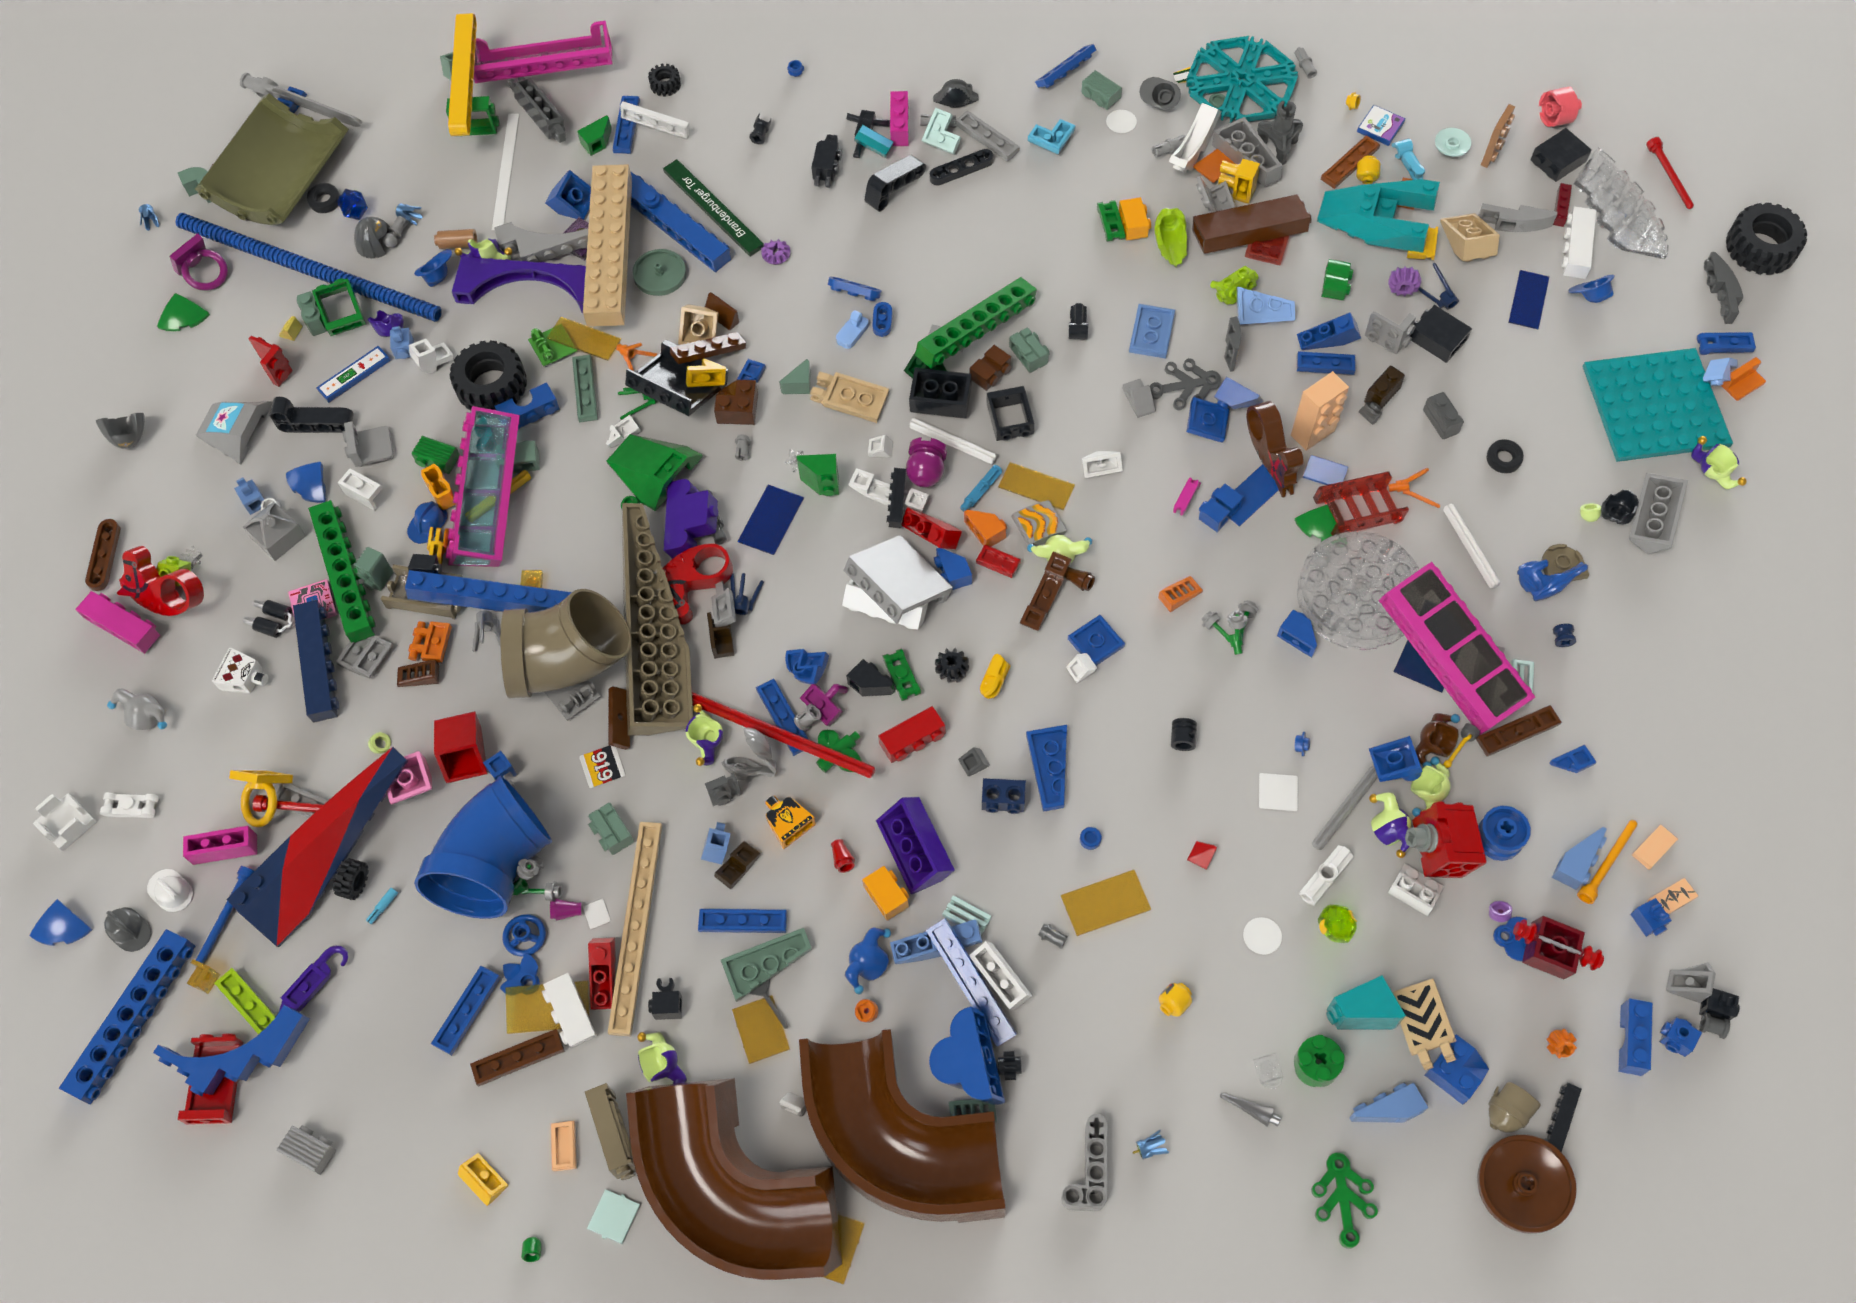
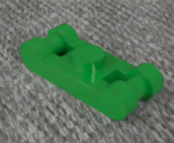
[1097,200,1125,242]
[882,648,921,701]

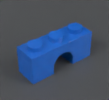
[495,382,560,430]
[1618,998,1653,1076]

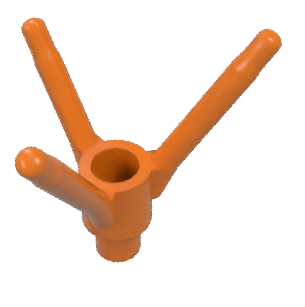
[616,343,657,371]
[1388,468,1440,508]

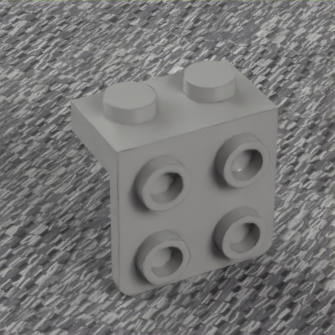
[1196,176,1236,213]
[1365,312,1416,354]
[342,421,393,467]

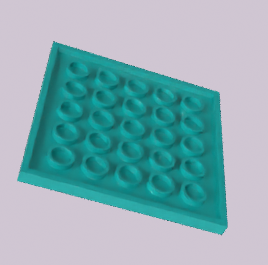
[1582,348,1733,462]

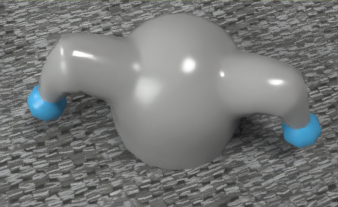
[107,689,167,730]

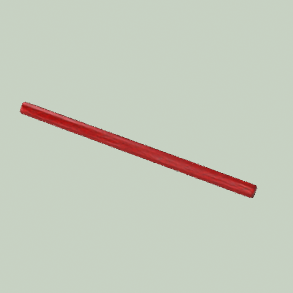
[692,692,875,778]

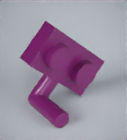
[800,684,848,727]

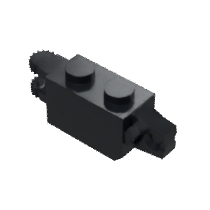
[811,134,842,188]

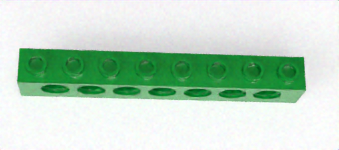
[915,277,1037,369]
[308,500,376,643]

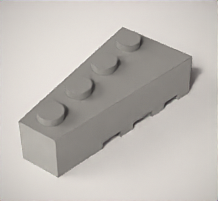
[1212,117,1282,187]

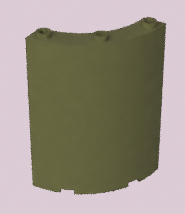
[195,93,349,225]

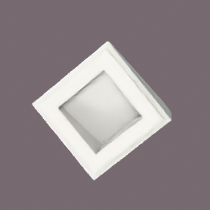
[868,435,893,458]
[1066,653,1097,683]
[779,1093,806,1117]

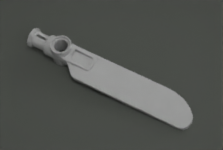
[240,73,362,127]

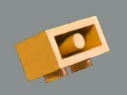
[1119,197,1151,241]
[862,866,910,921]

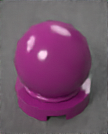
[906,437,947,488]

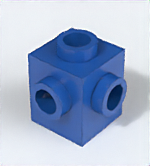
[1659,1017,1702,1057]

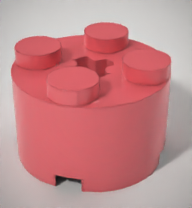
[1539,86,1582,127]

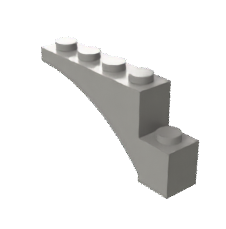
[494,222,588,262]

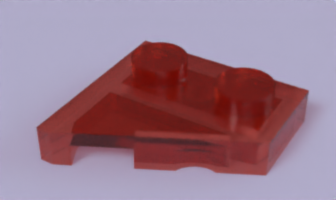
[1245,236,1289,266]

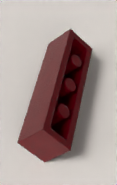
[1553,183,1572,227]

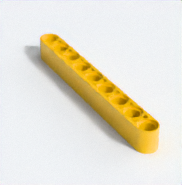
[448,13,477,136]

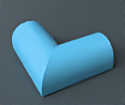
[1028,119,1076,154]

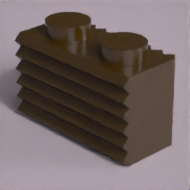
[1364,366,1405,411]

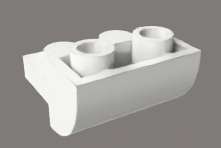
[1388,864,1444,916]

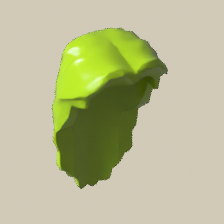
[1154,208,1187,267]

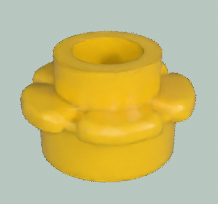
[1346,92,1361,110]

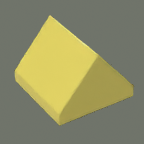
[279,316,303,341]

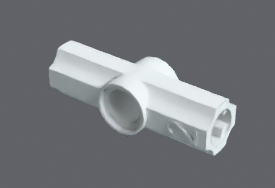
[1299,845,1354,906]

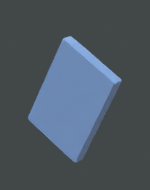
[1129,304,1175,359]

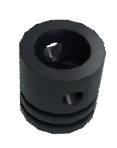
[1171,718,1197,751]

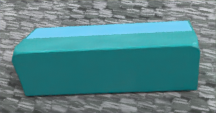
[854,125,894,158]

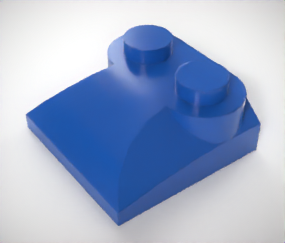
[1369,736,1423,782]

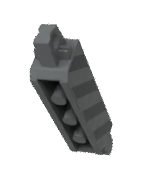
[509,77,566,143]

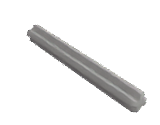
[1312,767,1378,850]

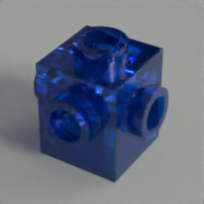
[337,189,368,220]

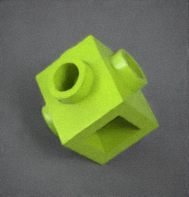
[156,556,191,586]

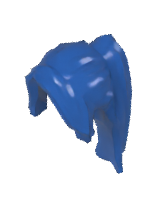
[1517,559,1588,601]

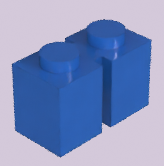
[1199,484,1244,533]

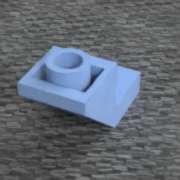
[1703,358,1738,386]

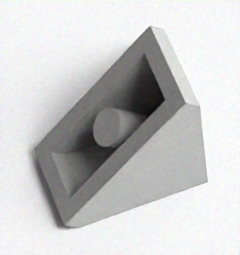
[1666,962,1716,1003]

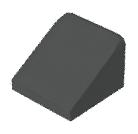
[958,747,990,777]

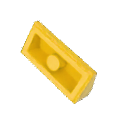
[458,1153,508,1206]

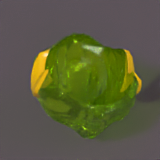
[1318,904,1357,943]

